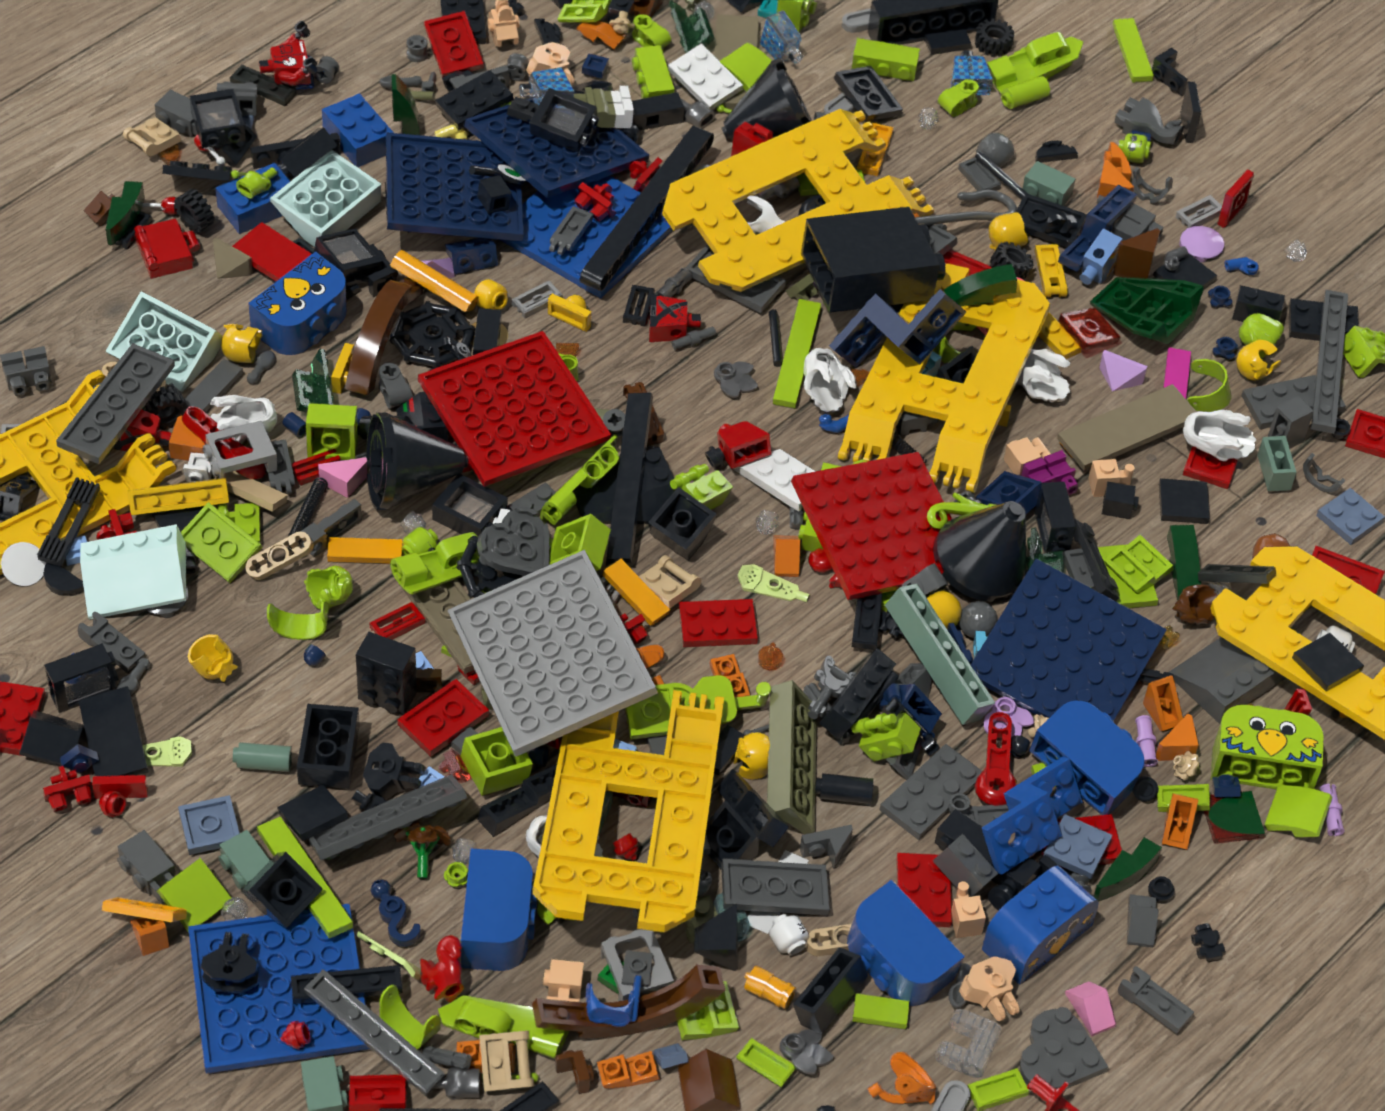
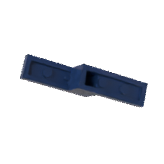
[1058,185,1137,272]

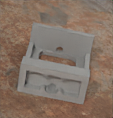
[203,421,277,479]
[601,929,674,1001]

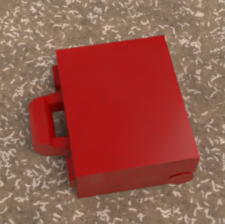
[731,121,774,157]
[134,218,200,279]

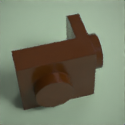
[83,191,116,227]
[555,1050,594,1094]

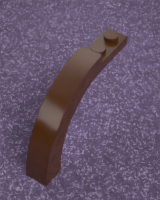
[345,278,424,395]
[532,964,726,1038]

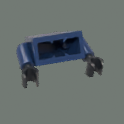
[879,683,942,756]

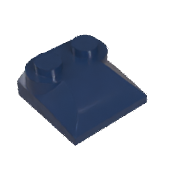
[975,471,1042,514]

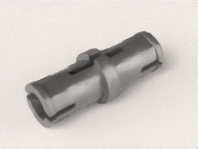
[654,268,692,297]

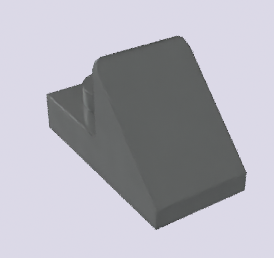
[800,825,853,869]
[1127,894,1159,948]

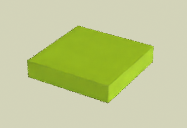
[157,858,233,933]

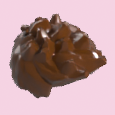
[1172,584,1218,625]

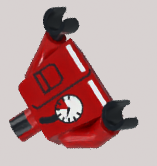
[259,21,317,86]

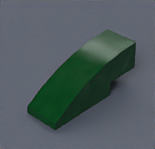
[391,74,420,135]
[105,181,145,245]
[944,264,1017,306]
[1167,525,1201,600]
[1094,837,1162,901]

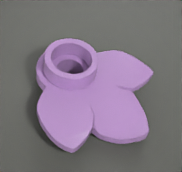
[984,697,1034,737]

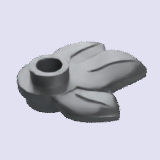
[714,361,758,398]
[779,1030,833,1074]

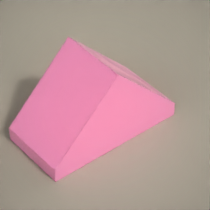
[318,457,368,498]
[1065,981,1116,1036]

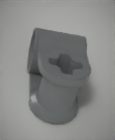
[379,363,412,409]
[902,563,948,597]

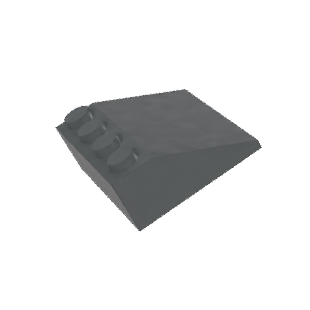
[1169,637,1286,724]

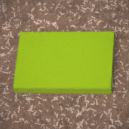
[181,502,263,583]
[1098,544,1158,608]

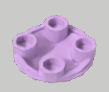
[1179,226,1224,262]

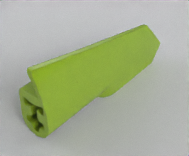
[986,32,1083,95]
[540,434,619,525]
[390,532,479,595]
[438,995,569,1059]

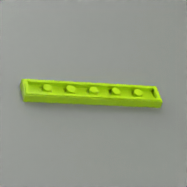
[773,299,821,408]
[257,816,353,938]

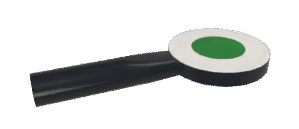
[469,165,526,185]

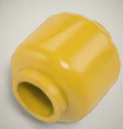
[474,279,508,310]

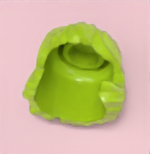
[1239,313,1284,358]
[304,565,353,610]

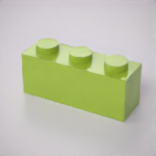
[852,38,920,81]
[632,45,674,99]

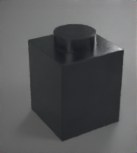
[607,0,635,26]
[477,175,512,214]
[1101,482,1139,519]

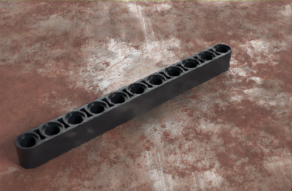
[580,126,714,291]

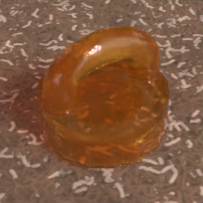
[758,642,783,670]

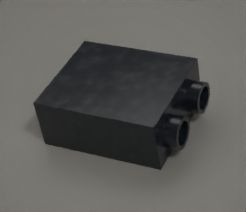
[801,207,946,313]

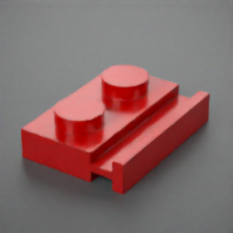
[349,1074,406,1111]

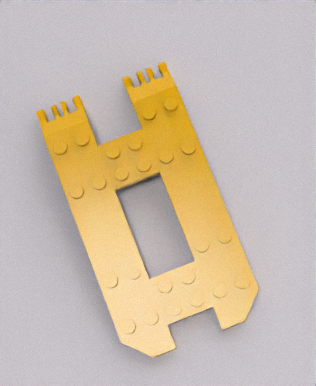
[662,109,935,292]
[838,264,1050,493]
[0,370,177,575]
[1210,546,1385,740]
[533,690,724,932]

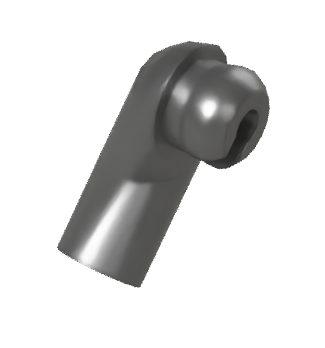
[1164,246,1188,271]

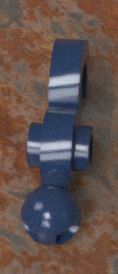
[370,879,420,947]

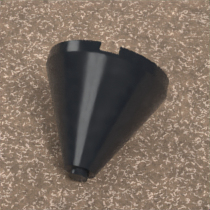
[721,57,812,141]
[366,412,468,510]
[933,501,1026,602]

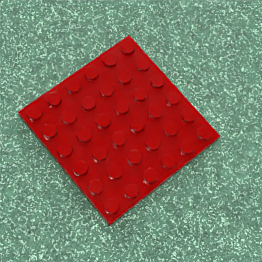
[418,331,611,487]
[791,452,952,600]

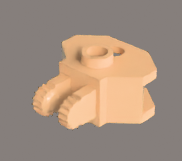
[487,0,519,47]
[526,42,575,87]
[959,956,1020,1021]

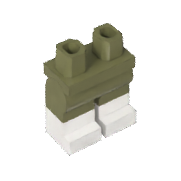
[573,86,634,128]

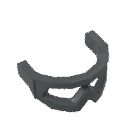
[1132,167,1173,203]
[1303,453,1346,492]

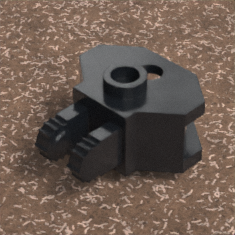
[363,743,426,801]
[201,932,259,994]

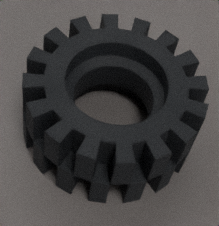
[975,19,1014,57]
[174,189,215,233]
[990,242,1034,280]
[142,386,188,430]

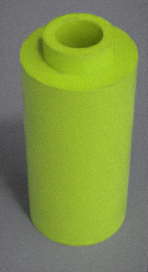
[1001,76,1050,109]

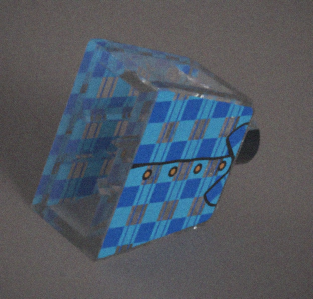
[759,10,803,64]
[950,50,993,95]
[519,67,575,109]

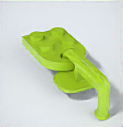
[625,675,771,740]

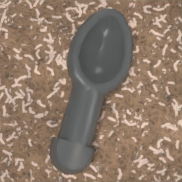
[379,76,422,89]
[247,351,275,385]
[117,658,150,695]
[948,963,971,1009]

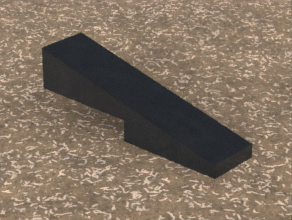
[478,764,557,837]
[717,769,789,847]

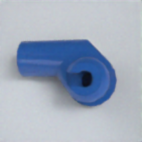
[1224,257,1259,275]
[819,414,849,433]

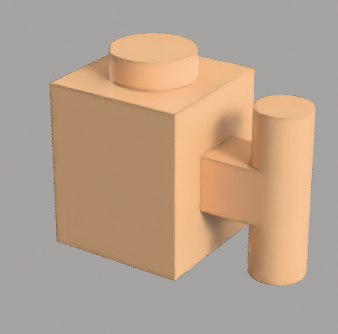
[1004,437,1051,476]
[1088,459,1135,497]
[951,882,986,938]
[543,959,584,1002]

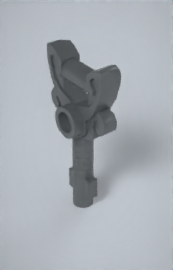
[808,656,856,719]

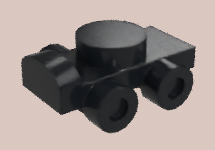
[879,610,905,638]
[1191,923,1225,961]

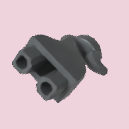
[1114,97,1184,146]

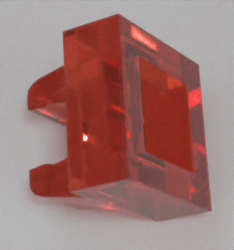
[438,749,472,782]

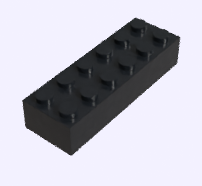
[867,0,999,45]

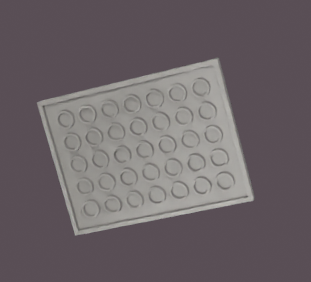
[448,550,658,757]

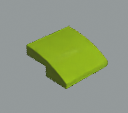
[557,0,612,22]
[719,42,772,92]
[1104,535,1174,593]
[1264,785,1332,837]
[677,981,739,1040]

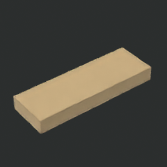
[214,471,288,512]

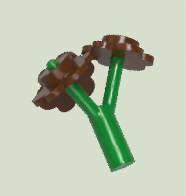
[394,821,452,878]

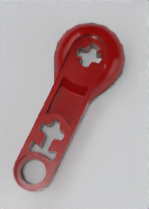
[182,406,267,479]
[975,712,1017,806]

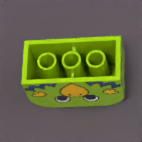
[1211,705,1323,790]

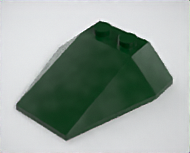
[1090,277,1204,345]

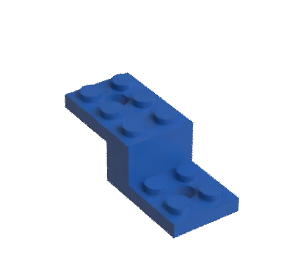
[982,756,1083,875]

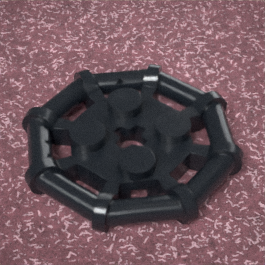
[389,301,476,367]
[456,536,524,599]

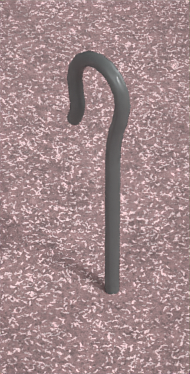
[915,189,1017,225]

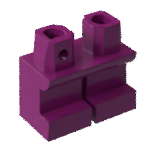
[1021,450,1078,496]

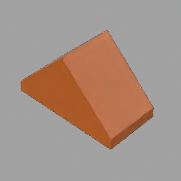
[1097,160,1134,198]
[169,415,205,461]
[773,535,800,577]
[1143,675,1183,731]
[1156,713,1198,761]
[1162,793,1198,849]
[130,917,169,956]

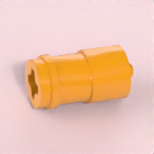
[744,965,797,1009]

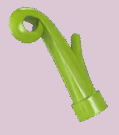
[927,492,996,529]

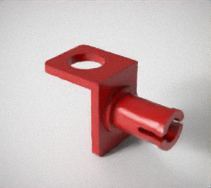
[1027,1074,1079,1111]

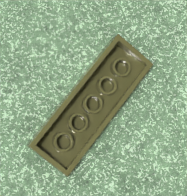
[767,680,816,835]

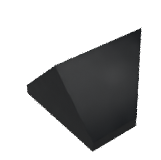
[694,904,739,971]

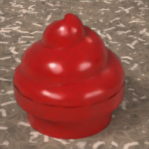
[99,791,126,817]
[613,832,639,861]
[280,1021,310,1049]

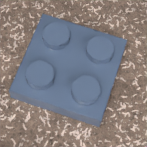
[1316,488,1385,545]
[178,795,240,855]
[1043,814,1112,879]

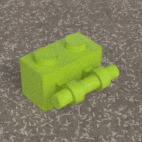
[670,464,733,510]
[851,713,921,761]

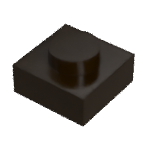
[416,668,442,692]

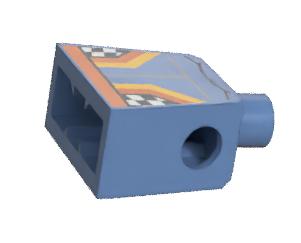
[1079,228,1123,285]

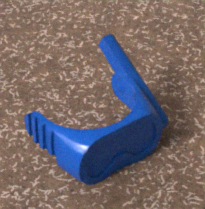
[585,975,642,1027]

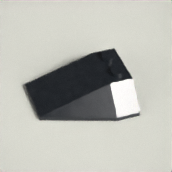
[572,445,677,524]

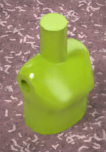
[236,168,277,198]

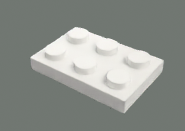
[668,44,743,110]

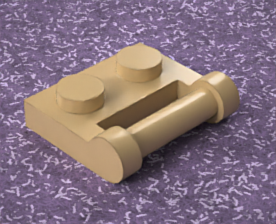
[123,117,181,156]
[639,555,702,608]
[479,1031,534,1092]

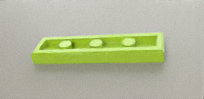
[1112,18,1154,82]

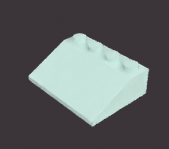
[270,150,381,247]
[106,291,223,392]
[80,524,186,620]

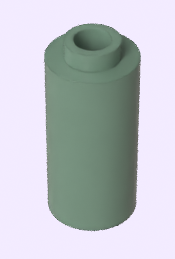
[232,742,292,772]

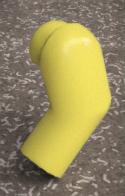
[434,125,468,140]

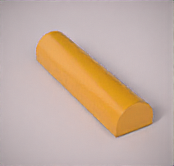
[390,250,478,312]

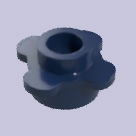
[1208,286,1232,307]
[1213,337,1238,359]

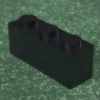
[793,947,868,1034]

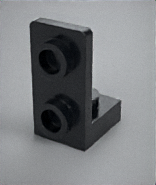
[1152,47,1188,96]
[368,244,398,297]
[0,475,38,520]

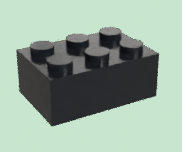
[355,632,417,715]
[297,703,360,789]

